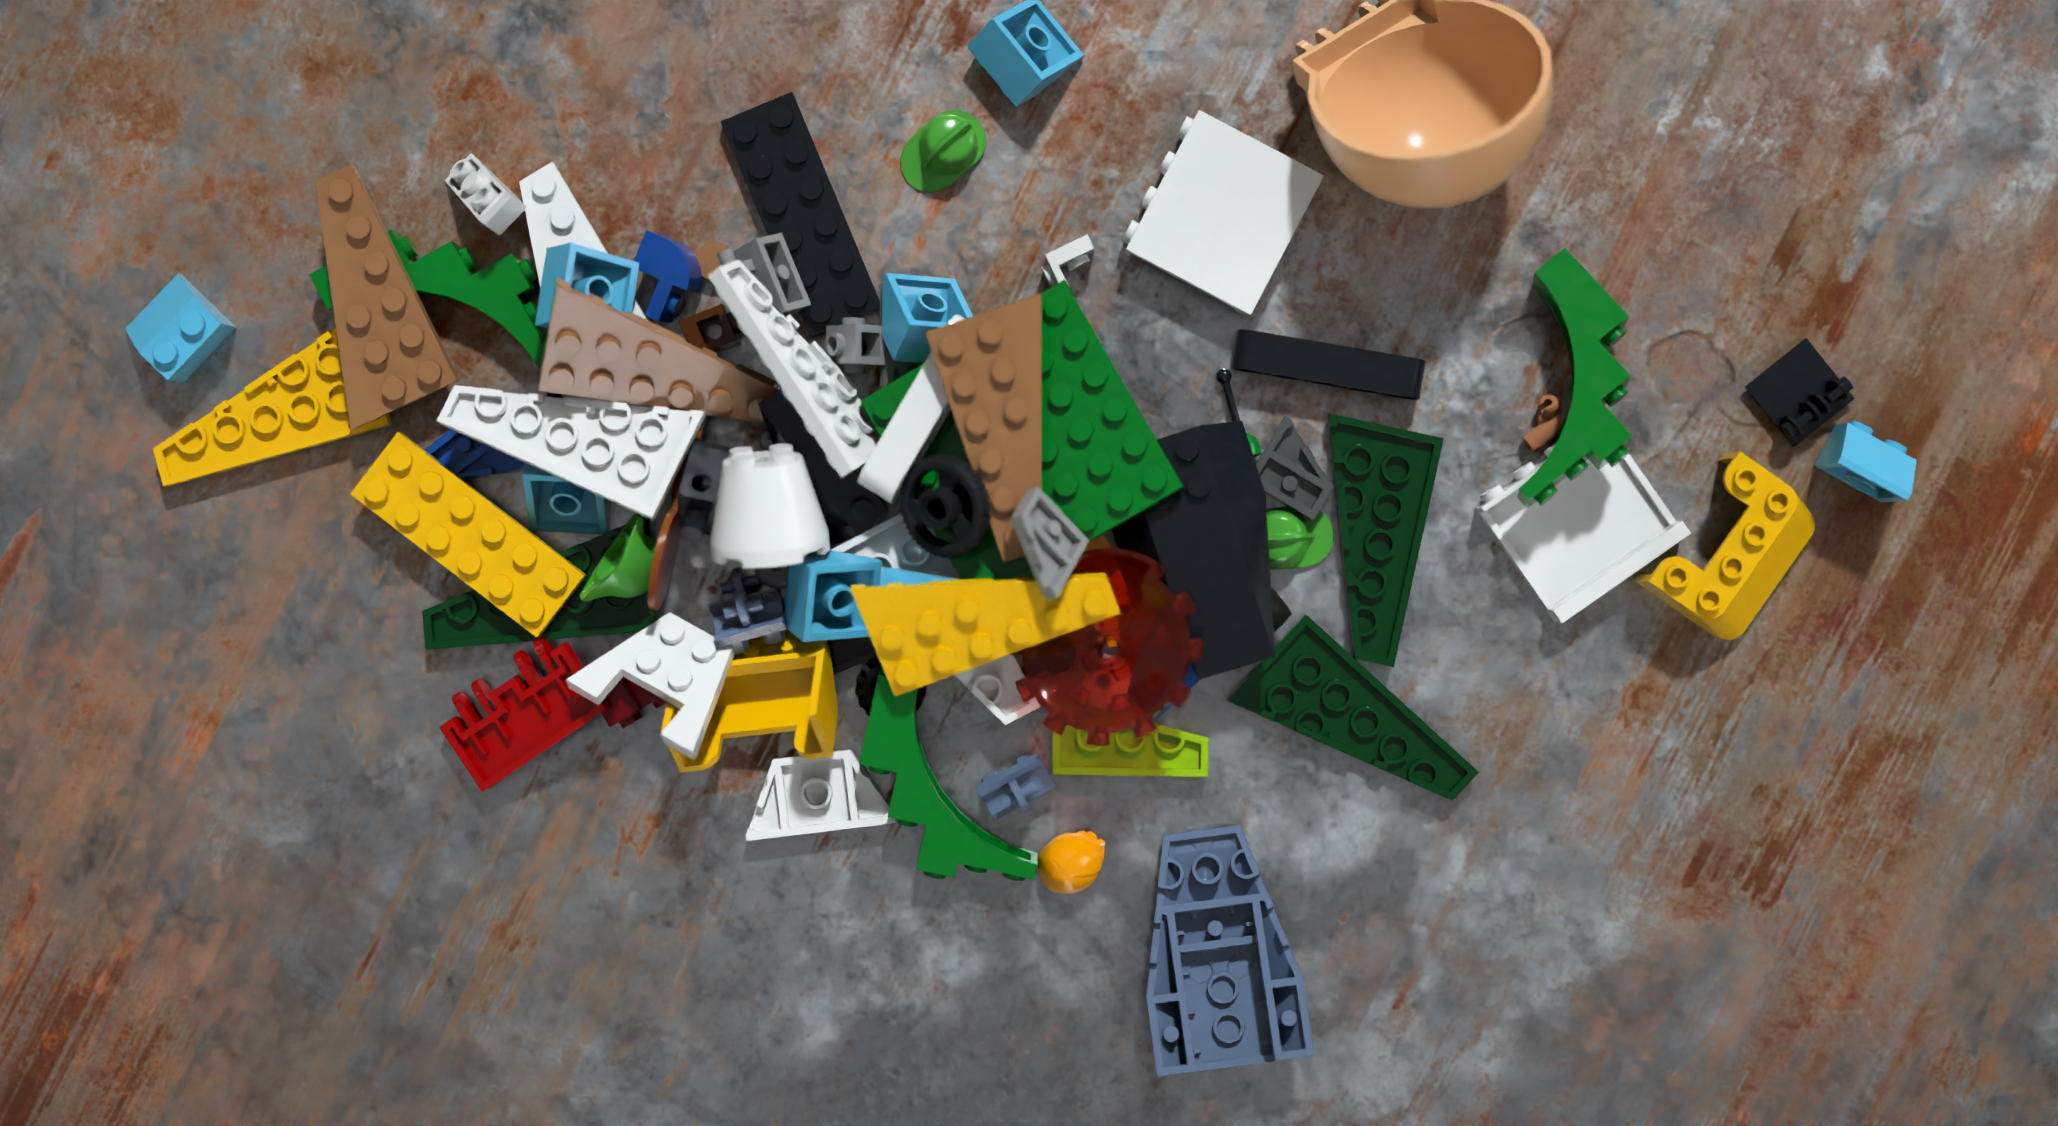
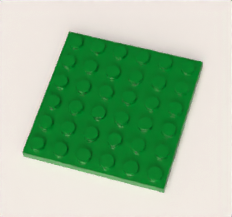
[860,280,1184,580]

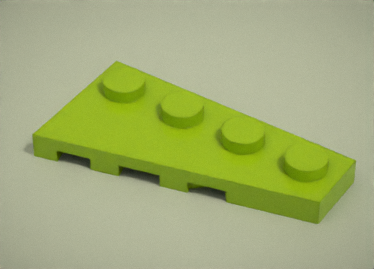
[1052,696,1209,777]

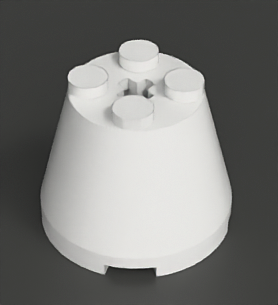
[710,443,830,568]

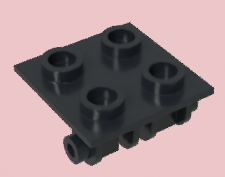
[1745,338,1855,447]

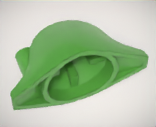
[579,513,657,602]

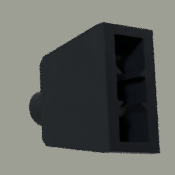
[677,440,732,542]

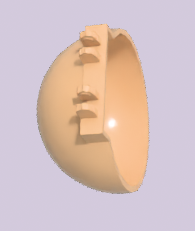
[1292,0,1553,209]

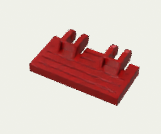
[439,637,611,792]

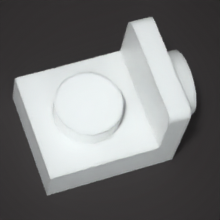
[1041,234,1094,287]

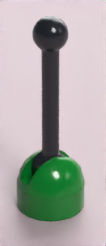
[1216,368,1262,457]

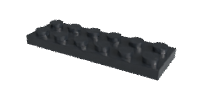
[720,92,880,338]

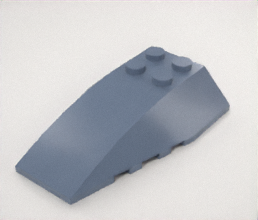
[1146,825,1315,1077]

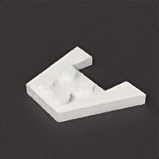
[566,612,734,760]

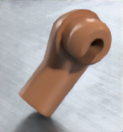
[1522,395,1563,453]

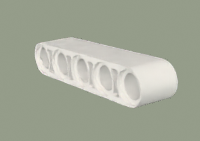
[858,315,964,504]

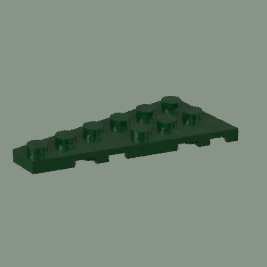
[1328,413,1444,667]
[422,516,660,650]
[1226,614,1479,801]

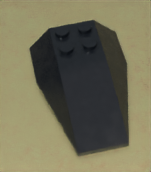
[1112,421,1275,680]

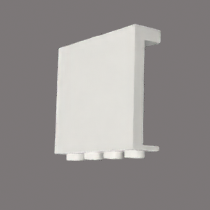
[1122,110,1324,318]
[1475,442,1691,623]

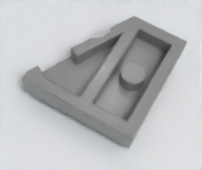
[1011,486,1089,600]

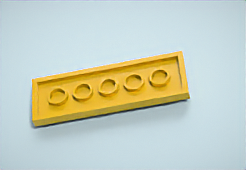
[350,432,587,638]

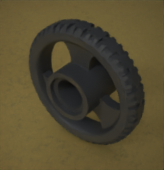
[900,454,991,558]

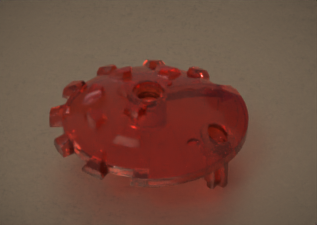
[1010,548,1203,746]

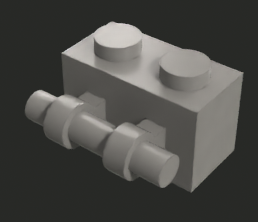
[717,233,811,317]

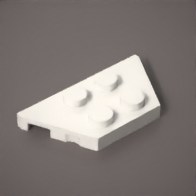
[746,749,896,841]

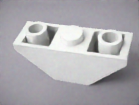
[445,153,527,235]

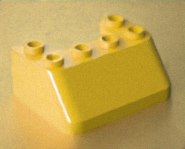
[1634,451,1815,640]
[661,631,838,773]

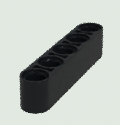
[1231,329,1426,400]

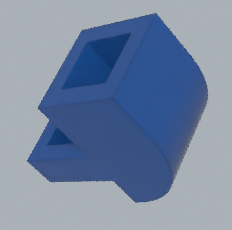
[634,230,703,323]

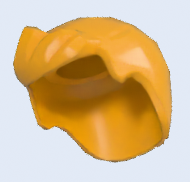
[1037,831,1106,894]

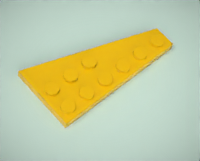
[153,328,392,487]
[851,573,1120,697]

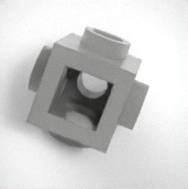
[825,317,886,374]

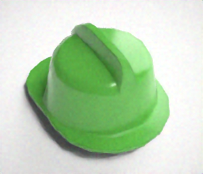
[900,110,986,193]
[1266,506,1334,570]

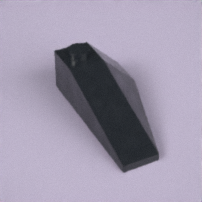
[758,387,889,546]

